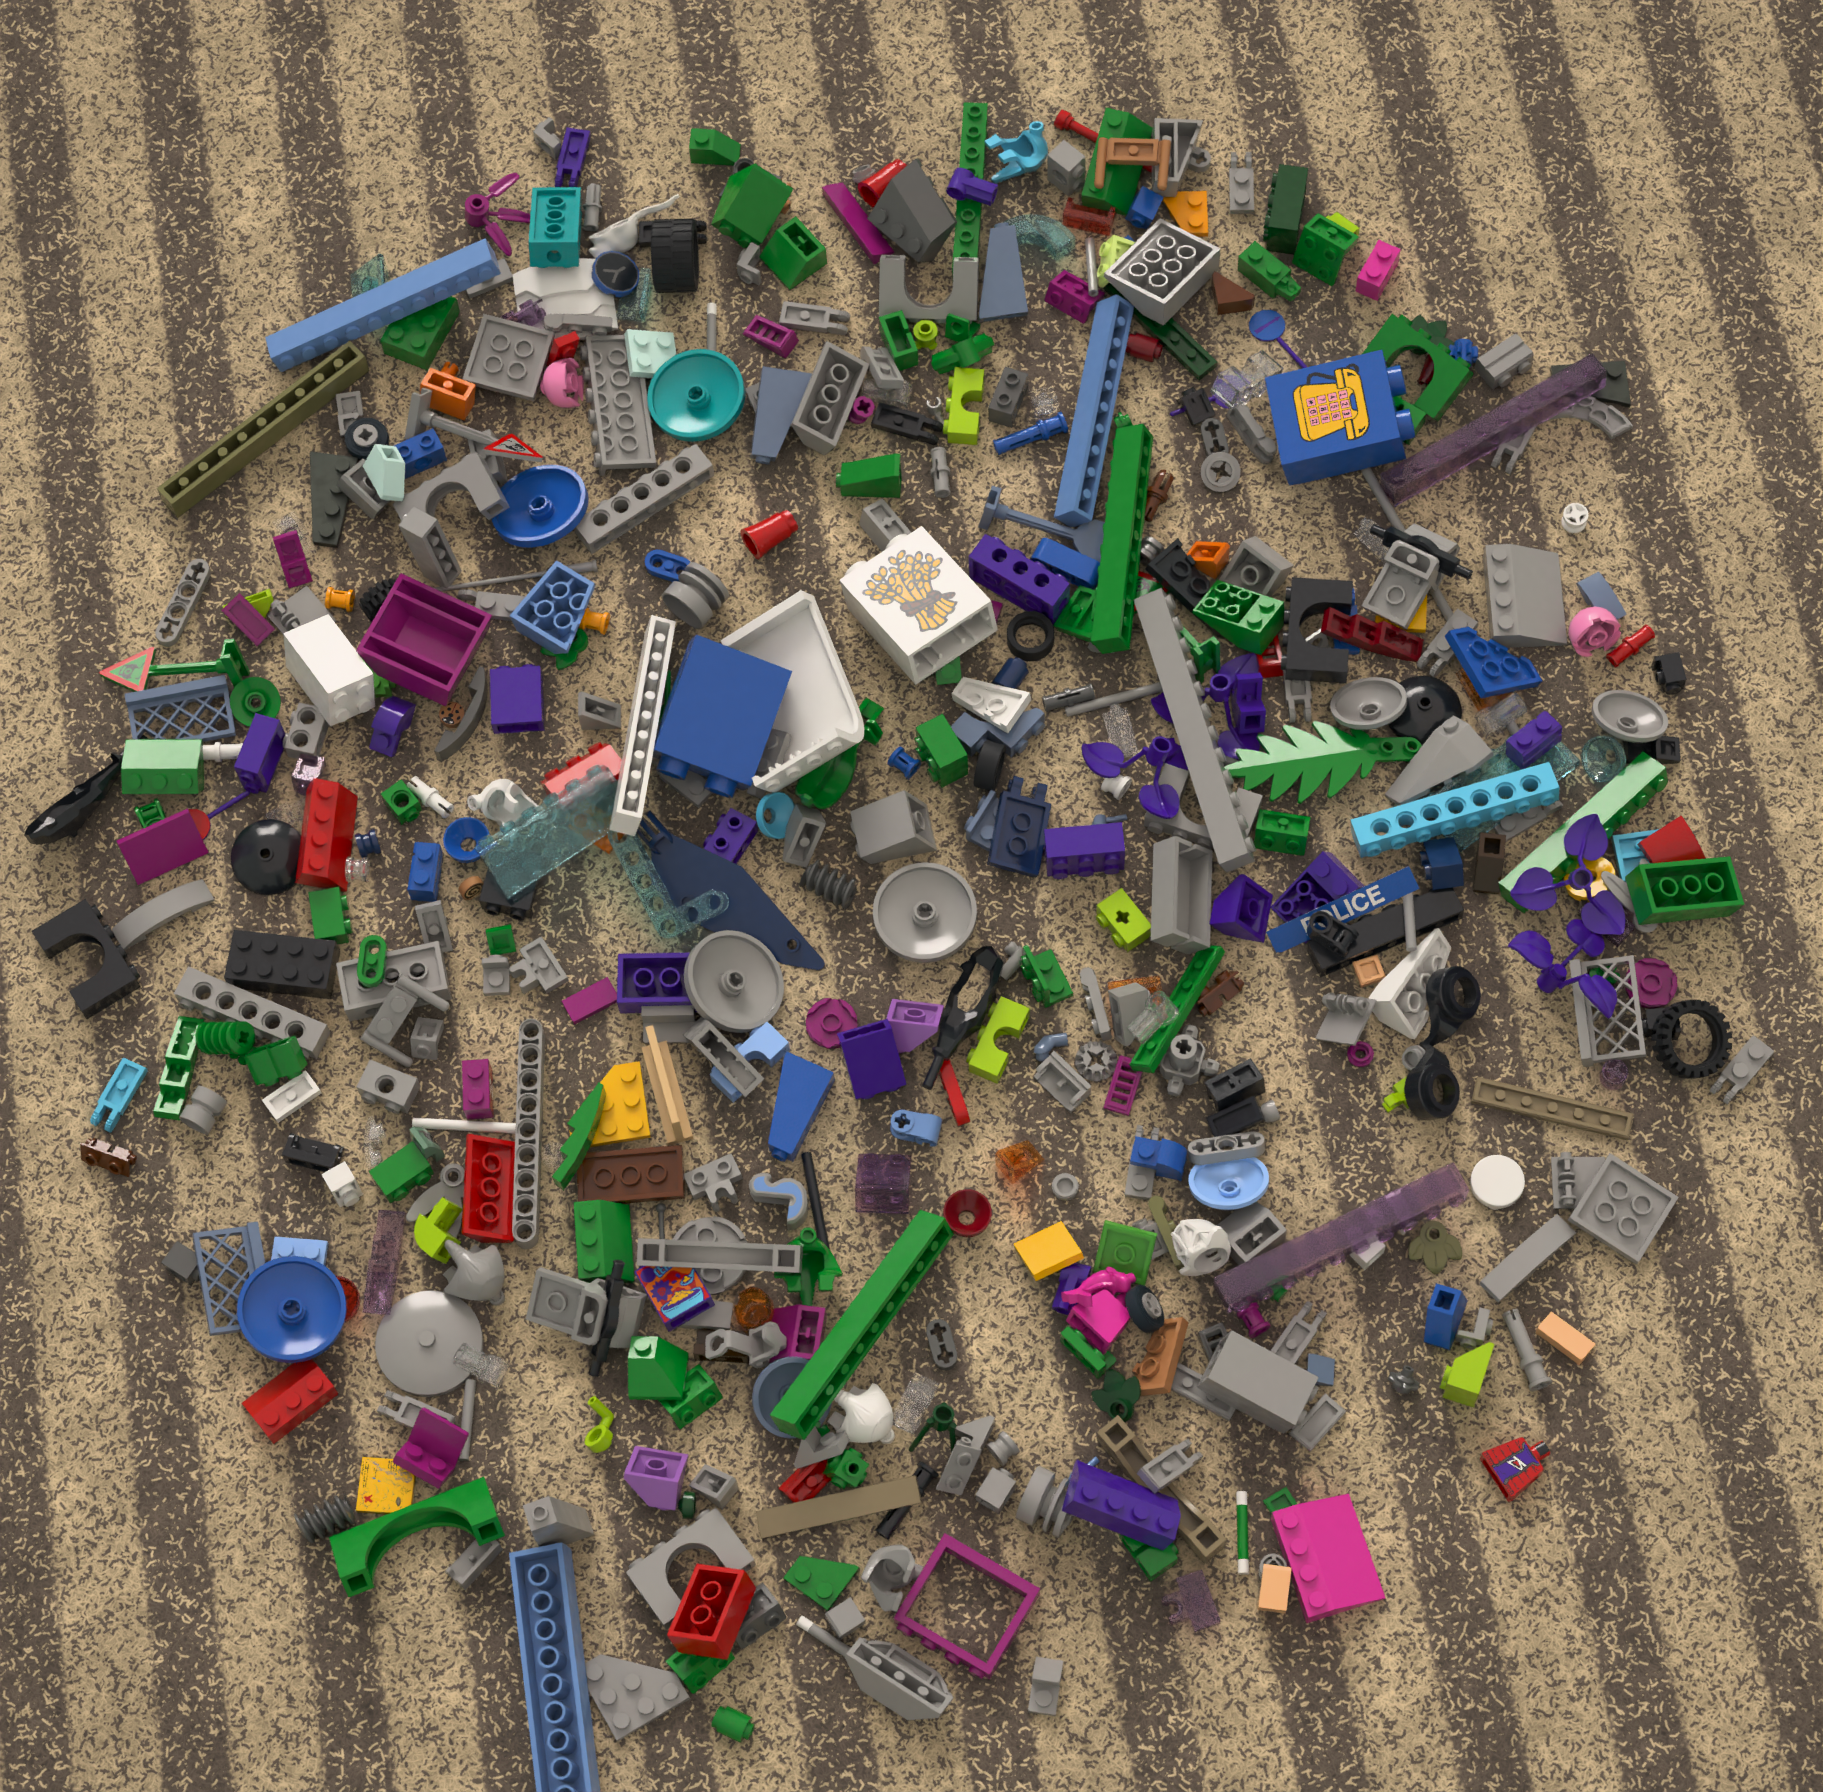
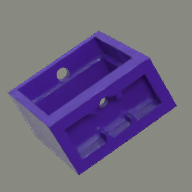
[234,713,285,794]

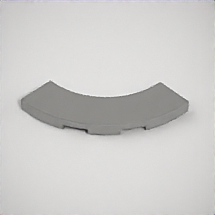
[1529,393,1633,439]

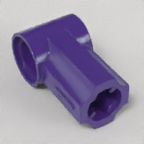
[946,168,998,206]
[1052,1262,1092,1315]

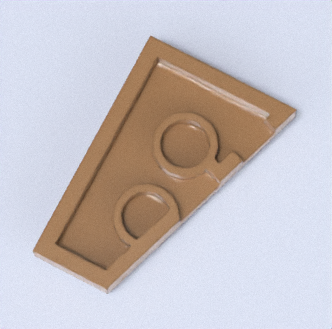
[1132,1317,1189,1396]

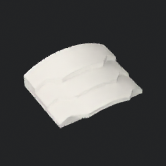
[513,258,618,340]

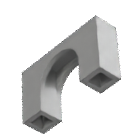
[879,255,979,324]
[393,452,510,520]
[1144,763,1263,850]
[626,1507,756,1630]

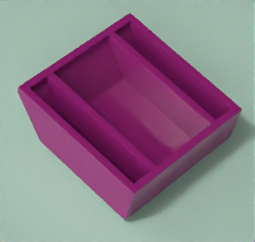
[356,573,492,707]

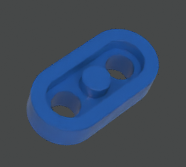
[645,550,690,582]

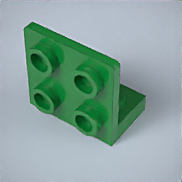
[1292,213,1359,286]
[1020,945,1073,1008]

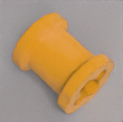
[325,587,355,612]
[579,608,610,635]

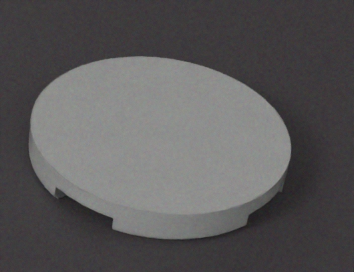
[673,1216,747,1295]

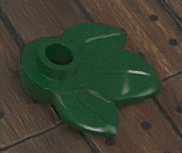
[1410,315,1454,355]
[1091,1369,1141,1422]

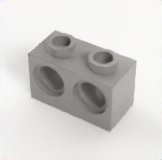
[283,703,329,763]

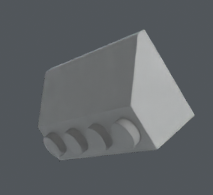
[791,341,869,456]

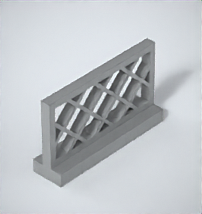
[1569,955,1646,1067]

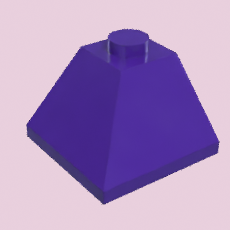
[1209,874,1273,943]

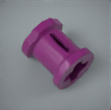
[848,396,875,424]
[1237,1302,1271,1338]

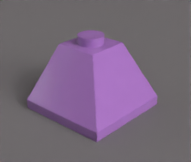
[886,999,944,1053]
[624,1446,688,1510]

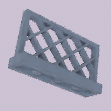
[125,675,236,742]
[192,1222,265,1336]

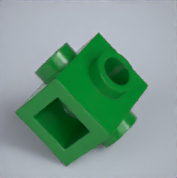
[822,1448,869,1490]

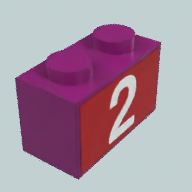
[462,1059,494,1120]

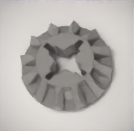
[1201,452,1241,492]
[1075,1040,1117,1081]

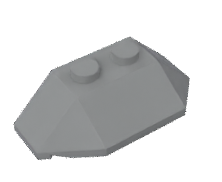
[845,1638,953,1720]

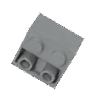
[1216,1202,1287,1272]

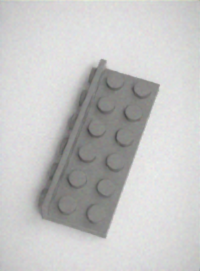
[580,335,656,476]

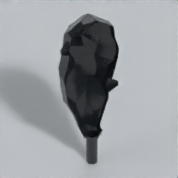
[24,735,148,845]
[922,946,1004,1090]

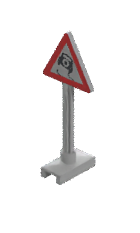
[404,387,543,462]

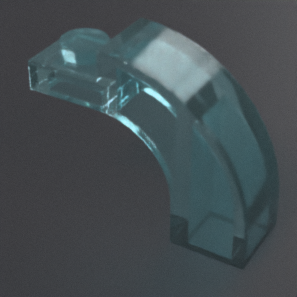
[1003,214,1075,261]

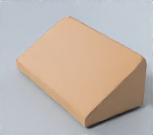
[1535,1312,1595,1365]

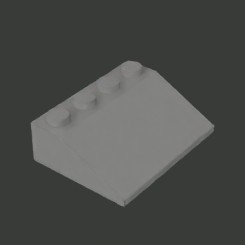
[1104,218,1220,325]
[1483,544,1567,648]

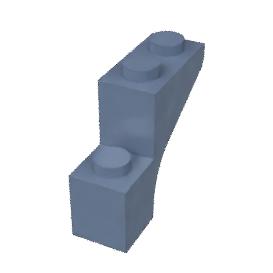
[951,708,1045,758]

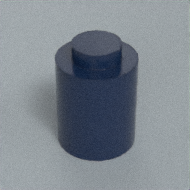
[991,657,1029,689]

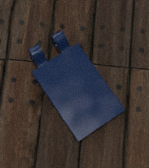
[987,776,1051,878]

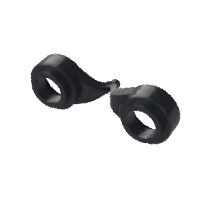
[1404,966,1481,1121]

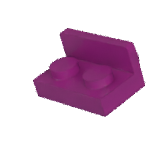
[1044,270,1105,324]

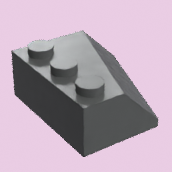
[867,159,957,263]

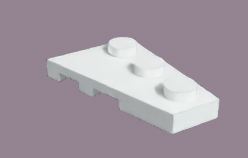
[951,677,1031,733]

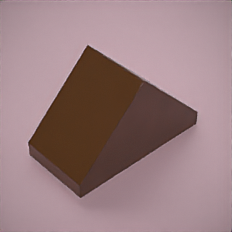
[1211,271,1255,315]

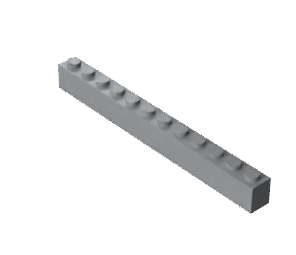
[1134,588,1256,873]

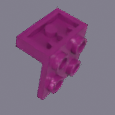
[393,1407,469,1489]

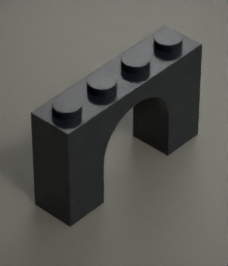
[1281,577,1353,683]
[32,899,141,1019]

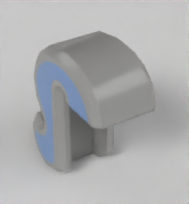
[749,1173,809,1231]

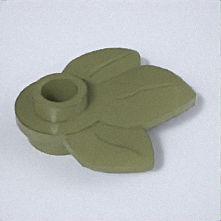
[1408,1221,1462,1275]

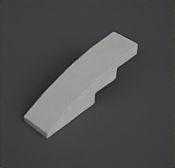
[1479,1214,1576,1303]

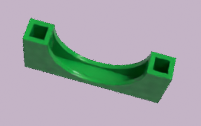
[329,1477,505,1598]

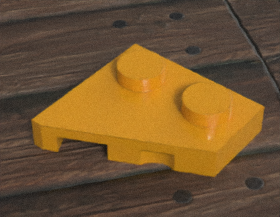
[1162,191,1208,237]

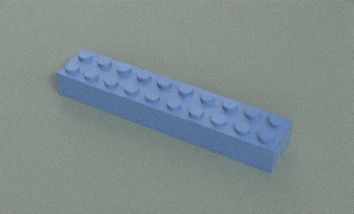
[509,1542,600,1792]

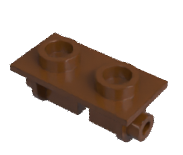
[1195,970,1244,1017]
[80,1138,137,1177]

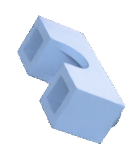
[710,1022,790,1103]

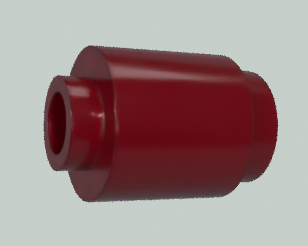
[1125,333,1163,363]

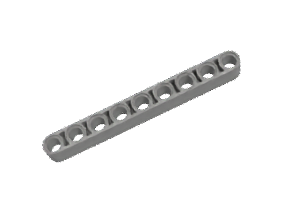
[512,1018,545,1249]

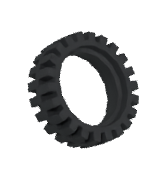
[1651,1000,1732,1079]

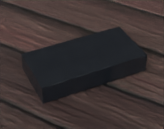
[1206,1096,1266,1137]

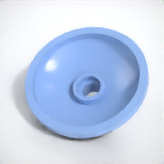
[1188,1157,1269,1210]

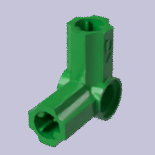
[931,333,994,374]

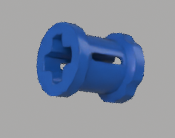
[887,746,922,780]

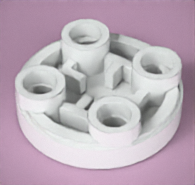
[1470,1155,1525,1210]

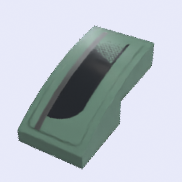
[409,1127,445,1162]

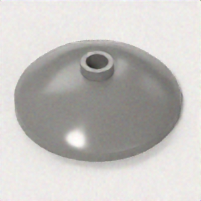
[1330,677,1407,730]
[1592,690,1668,743]

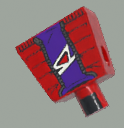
[1480,1437,1550,1503]

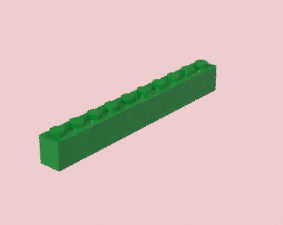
[1090,424,1153,654]
[770,1210,954,1440]

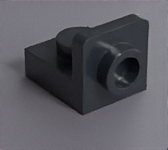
[1176,386,1216,426]

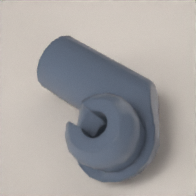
[1034,1033,1068,1062]

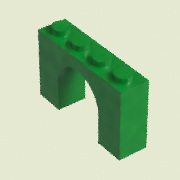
[1362,314,1474,422]

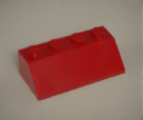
[295,778,358,892]

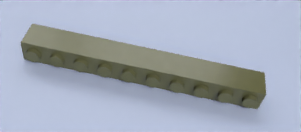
[157,340,370,518]

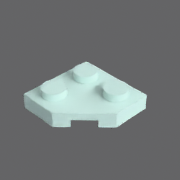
[624,329,676,378]

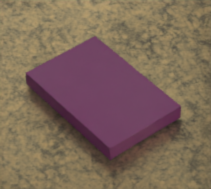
[117,808,209,885]

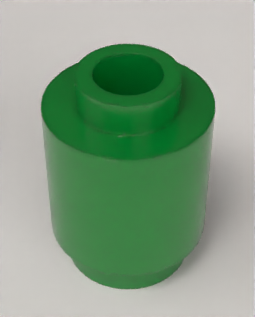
[711,1706,755,1743]

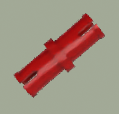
[1606,624,1655,668]

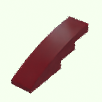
[1320,607,1424,662]

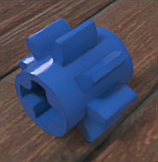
[1449,339,1478,367]

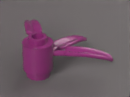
[465,173,530,256]

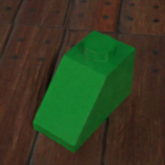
[689,128,741,166]

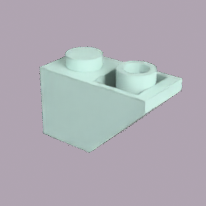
[363,444,405,502]

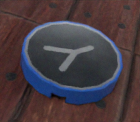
[591,251,640,297]

